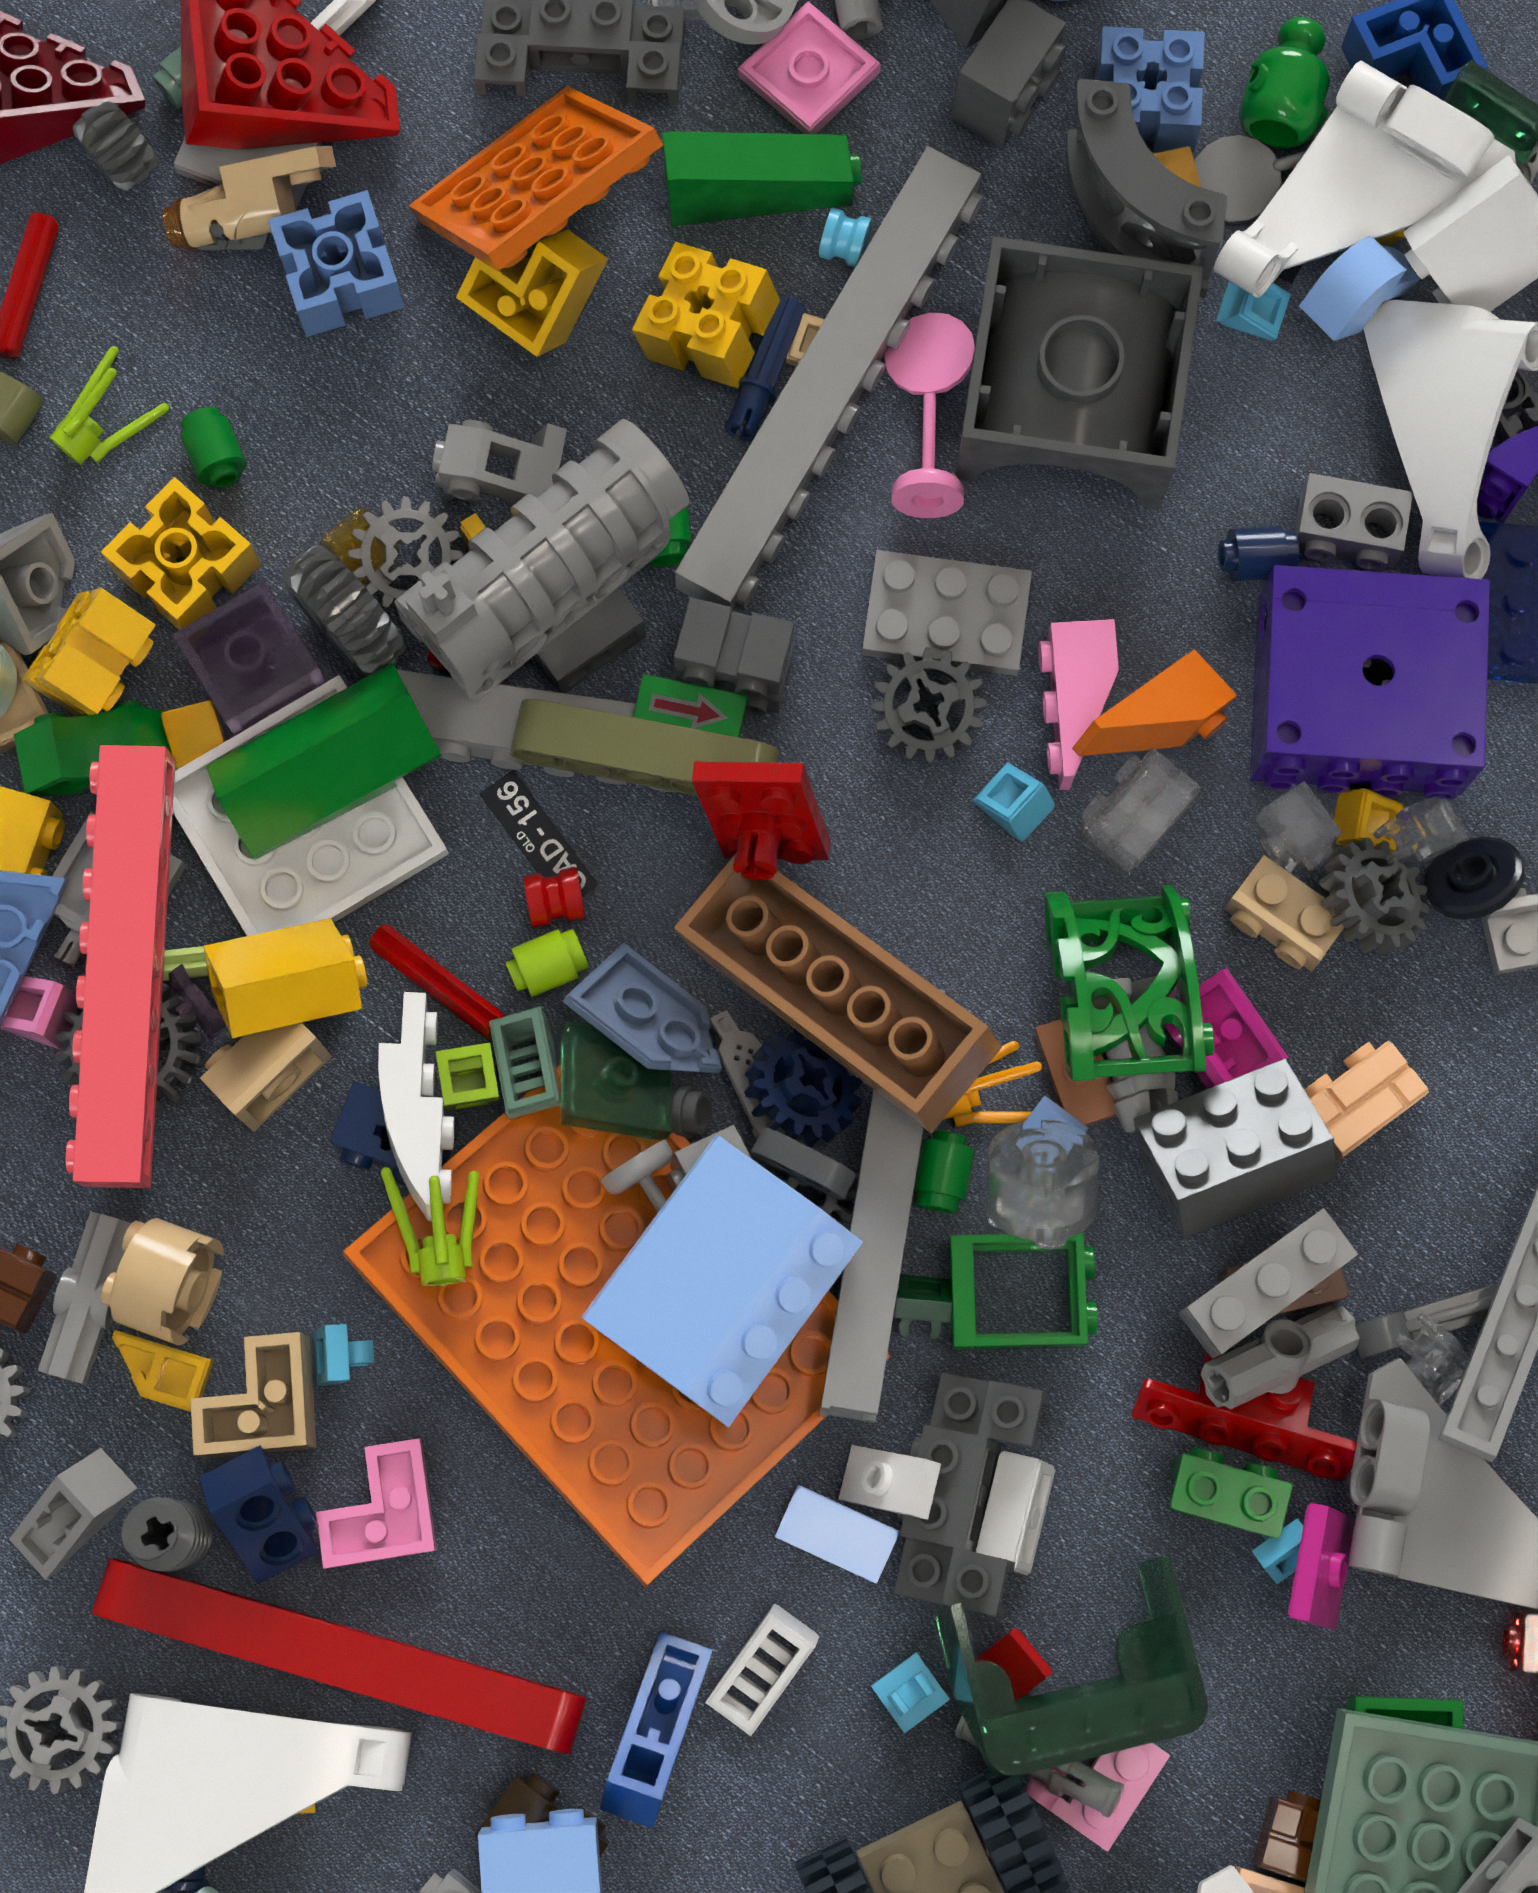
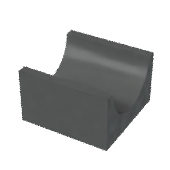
[955,236,1204,509]

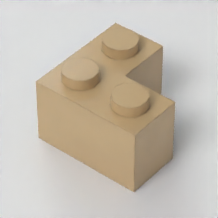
[191,1332,317,1458]

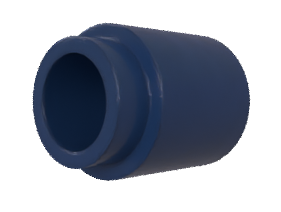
[1218,526,1299,582]

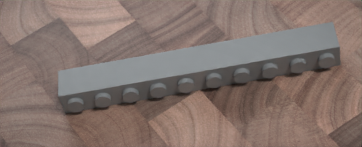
[675,146,984,612]

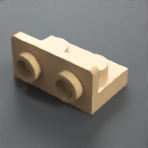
[1224,855,1345,972]

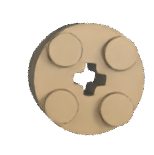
[100,1218,224,1345]

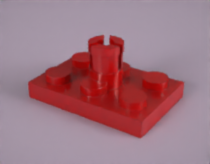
[692,761,831,880]

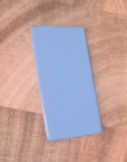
[775,1485,900,1584]

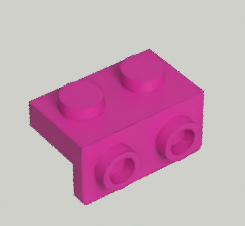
[1166,968,1289,1089]

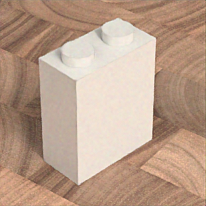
[1403,155,1538,312]

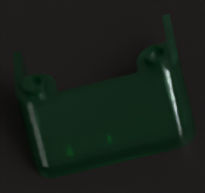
[934,1554,1208,1776]

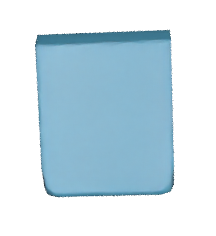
[1217,281,1291,341]
[973,762,1055,842]

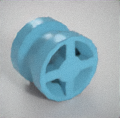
[819,207,873,267]

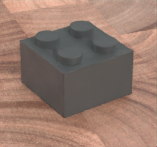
[951,0,1067,150]

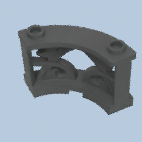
[1065,79,1227,298]

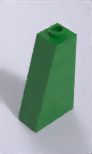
[662,131,862,227]

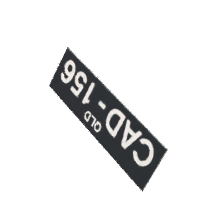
[479,770,599,897]

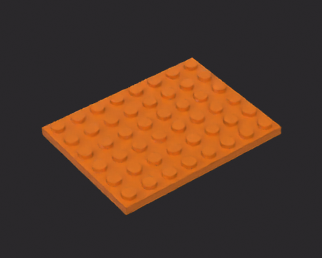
[343,1038,890,1588]

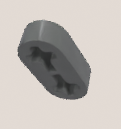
[750,1127,857,1201]

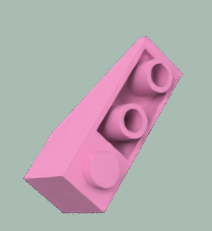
[1038,619,1119,790]

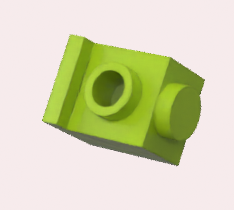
[435,1042,499,1112]

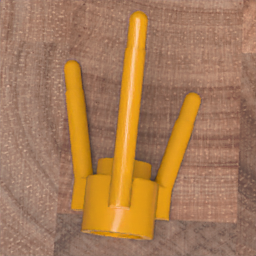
[943,1041,1042,1128]

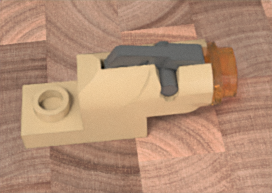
[163,146,336,250]

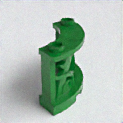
[1044,885,1214,1081]

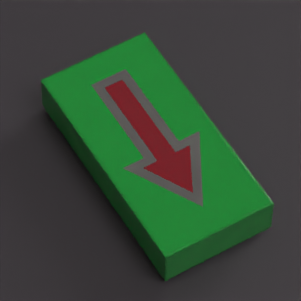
[633,674,748,738]

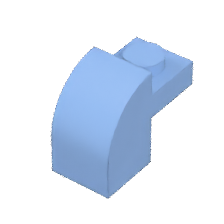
[1299,236,1420,341]

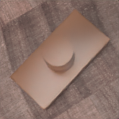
[1034,1019,1117,1126]

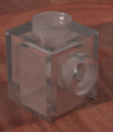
[1253,781,1342,873]

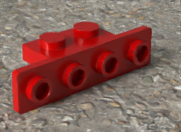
[1131,1352,1357,1481]

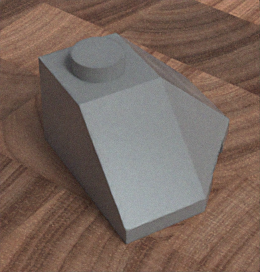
[0,513,75,655]

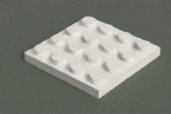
[173,675,449,936]

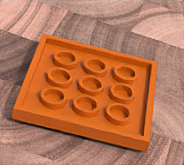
[408,86,663,271]

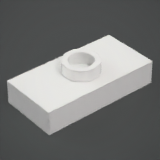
[838,1445,941,1520]

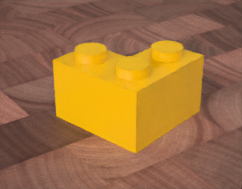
[456,229,609,357]

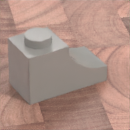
[9,1448,138,1580]

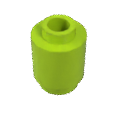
[505,928,589,998]

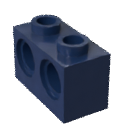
[199,1445,319,1584]

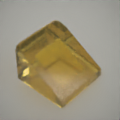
[321,507,399,582]

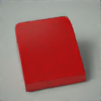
[970,1628,1052,1708]

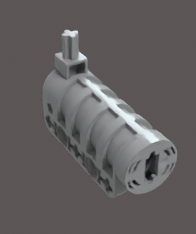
[394,419,690,701]

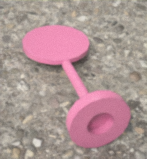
[884,312,975,518]

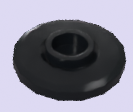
[1424,836,1525,920]

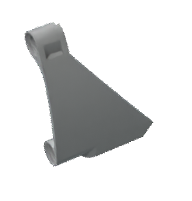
[1348,1358,1538,1609]

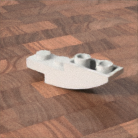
[378,992,454,1221]

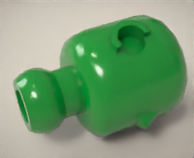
[1238,16,1330,149]

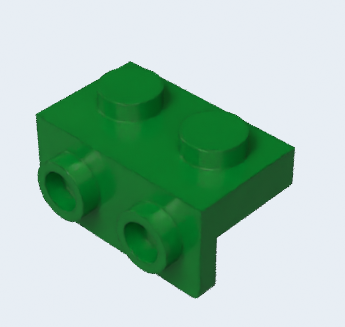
[1169,1447,1293,1538]

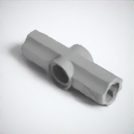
[38,1211,131,1385]
[1201,1305,1360,1410]

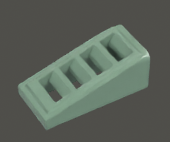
[489,1006,562,1120]

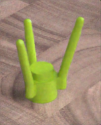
[49,346,169,465]
[381,1167,479,1286]

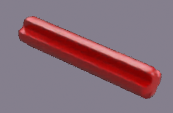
[0,212,59,359]
[369,924,505,1039]

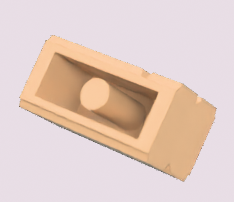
[1304,1041,1429,1162]

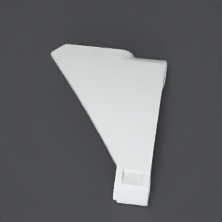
[1214,60,1516,298]
[1363,299,1538,579]
[84,1693,412,1893]

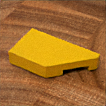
[112,1330,214,1412]

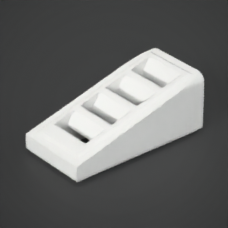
[705,1604,819,1736]

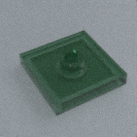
[561,1020,672,1141]

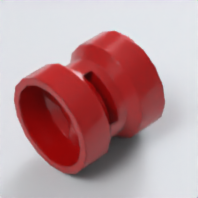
[524,867,586,928]

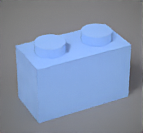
[478,1809,602,1893]

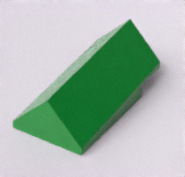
[206,663,442,860]

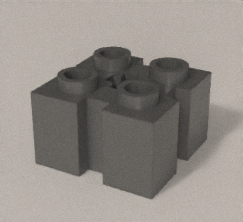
[674,597,795,716]

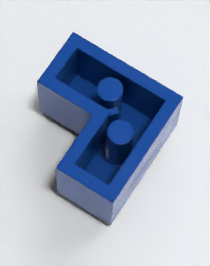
[1341,0,1489,106]

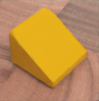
[161,701,225,770]
[1330,788,1404,855]

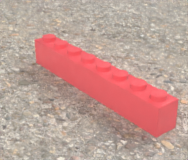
[66,745,176,1189]

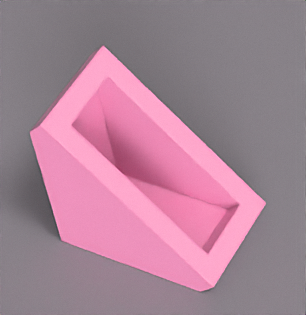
[0,976,78,1050]

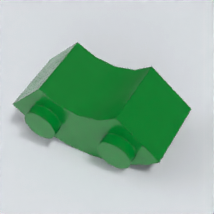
[14,701,176,796]

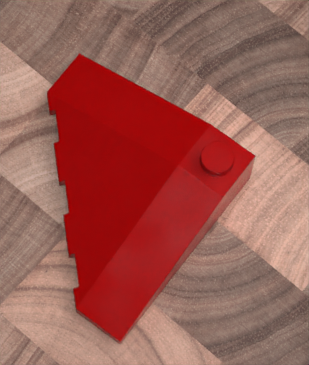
[180,0,400,149]

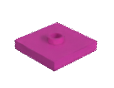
[1288,1503,1356,1630]

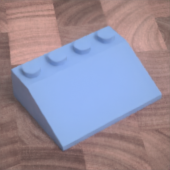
[581,1135,863,1427]

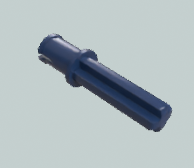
[724,295,805,441]

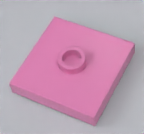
[738,1,881,134]

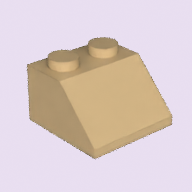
[200,1023,332,1132]

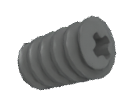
[121,1497,213,1572]

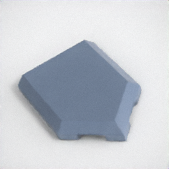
[563,943,722,1073]

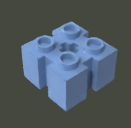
[1095,26,1205,154]
[268,190,405,337]

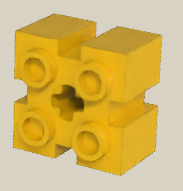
[632,241,780,388]
[101,477,261,639]
[22,588,156,716]

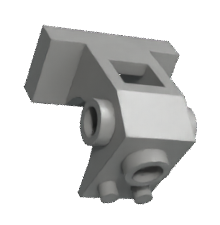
[432,420,567,505]

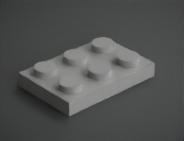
[862,550,1032,676]

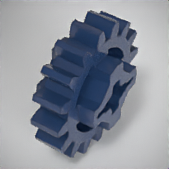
[744,1029,863,1147]

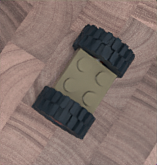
[794,1759,1072,1893]

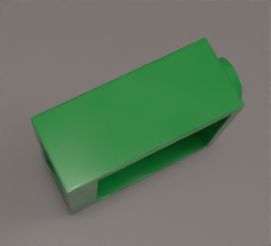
[948,1232,1097,1351]

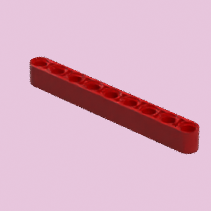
[91,1558,587,1754]

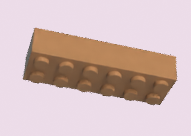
[674,852,1002,1133]

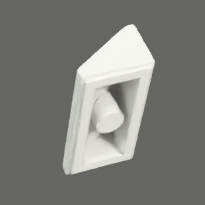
[976,1451,1056,1576]

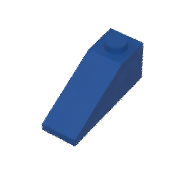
[599,1631,713,1828]

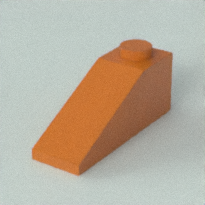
[1072,649,1237,756]

